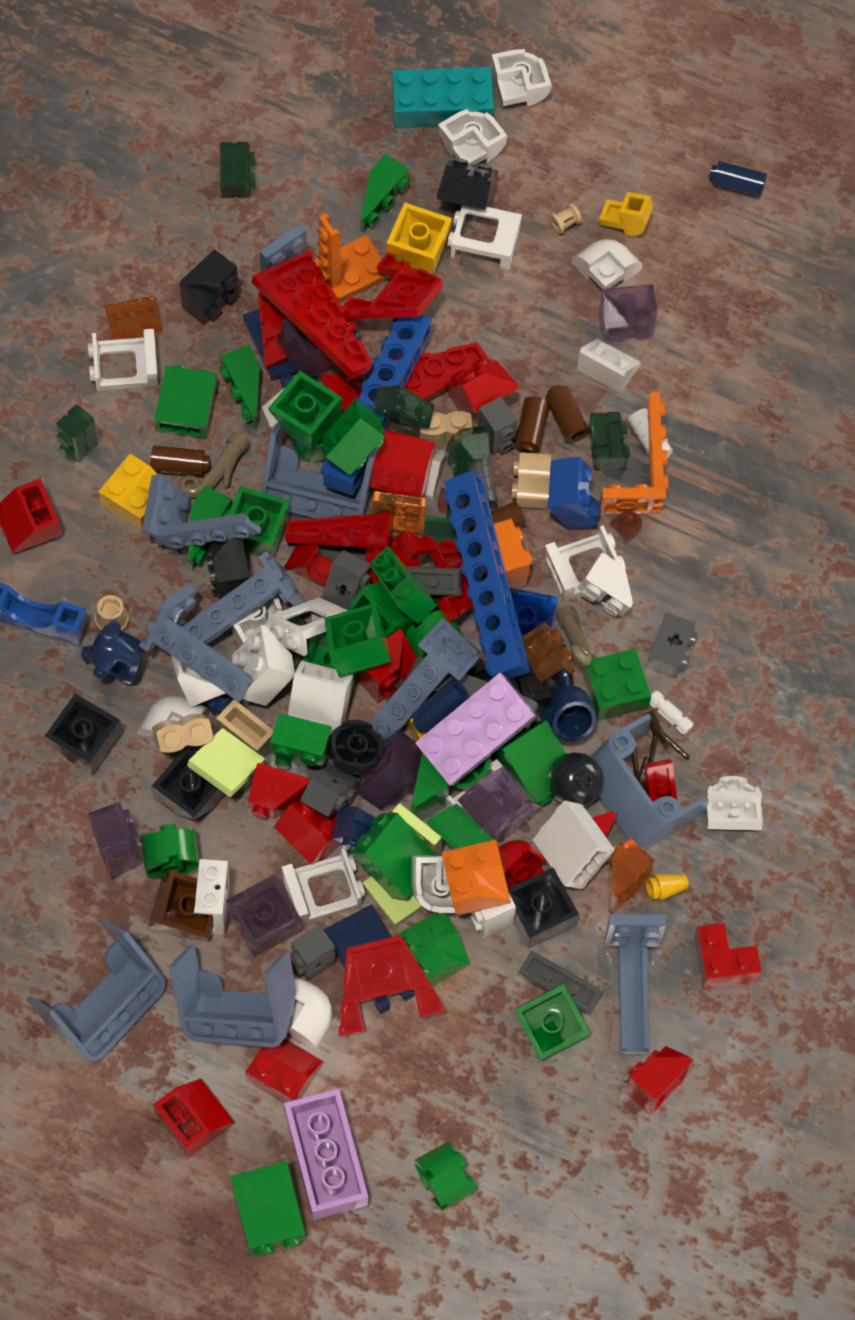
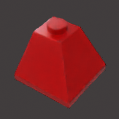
[248,763,310,819]

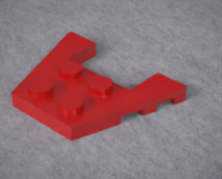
[342,253,443,319]
[258,292,358,370]
[400,531,487,623]
[338,935,446,1037]

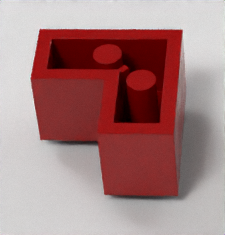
[694,923,762,989]

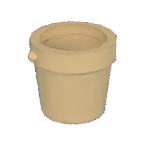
[95,595,130,632]

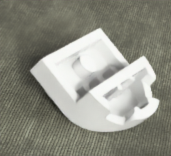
[706,776,763,830]

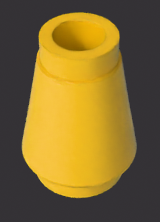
[645,874,689,901]

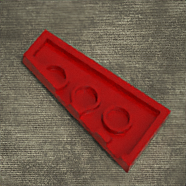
[285,512,392,548]

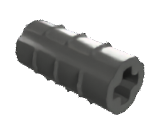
[467,454,497,510]

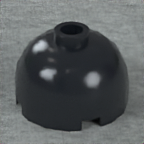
[328,719,384,775]
[548,752,604,806]

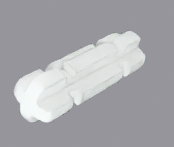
[650,691,694,735]

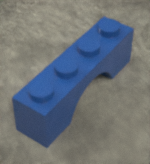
[0,583,88,645]

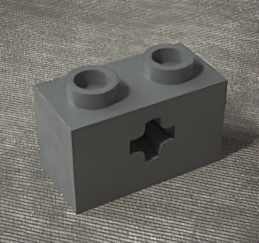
[477,396,517,456]
[322,550,372,609]
[646,612,698,679]
[300,763,358,817]
[290,924,335,982]

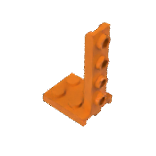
[314,213,391,303]
[599,392,669,514]

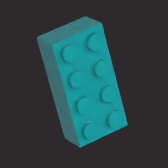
[392,67,494,128]

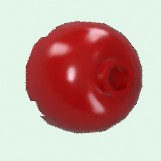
[498,839,546,888]

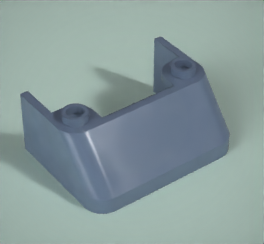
[261,422,379,518]
[590,713,709,851]
[26,919,166,1061]
[169,945,296,1048]

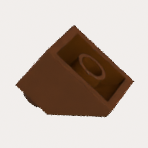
[148,870,221,940]

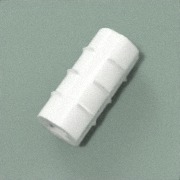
[628,408,673,458]

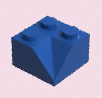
[548,456,601,530]

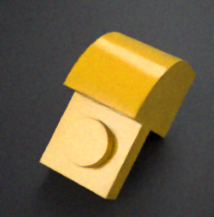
[599,192,653,236]

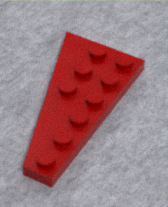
[251,250,373,380]
[320,342,490,422]

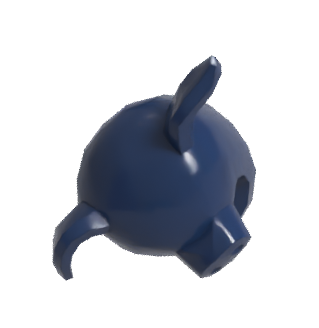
[81,621,143,684]
[539,665,597,741]

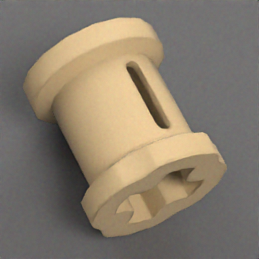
[549,203,582,235]

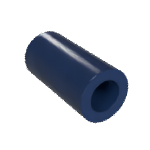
[709,161,767,198]
[412,679,470,733]

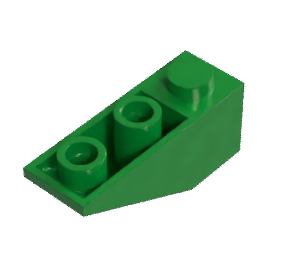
[361,153,410,233]
[219,344,260,429]
[188,485,232,572]
[371,546,437,624]

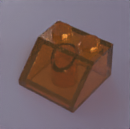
[607,838,655,914]

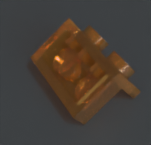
[104,295,162,340]
[372,491,426,536]
[522,622,575,682]

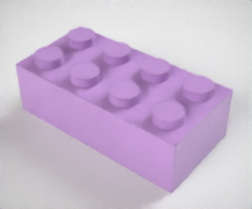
[415,673,538,786]
[284,1089,368,1220]

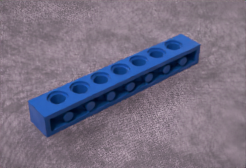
[321,315,432,496]
[443,470,531,680]

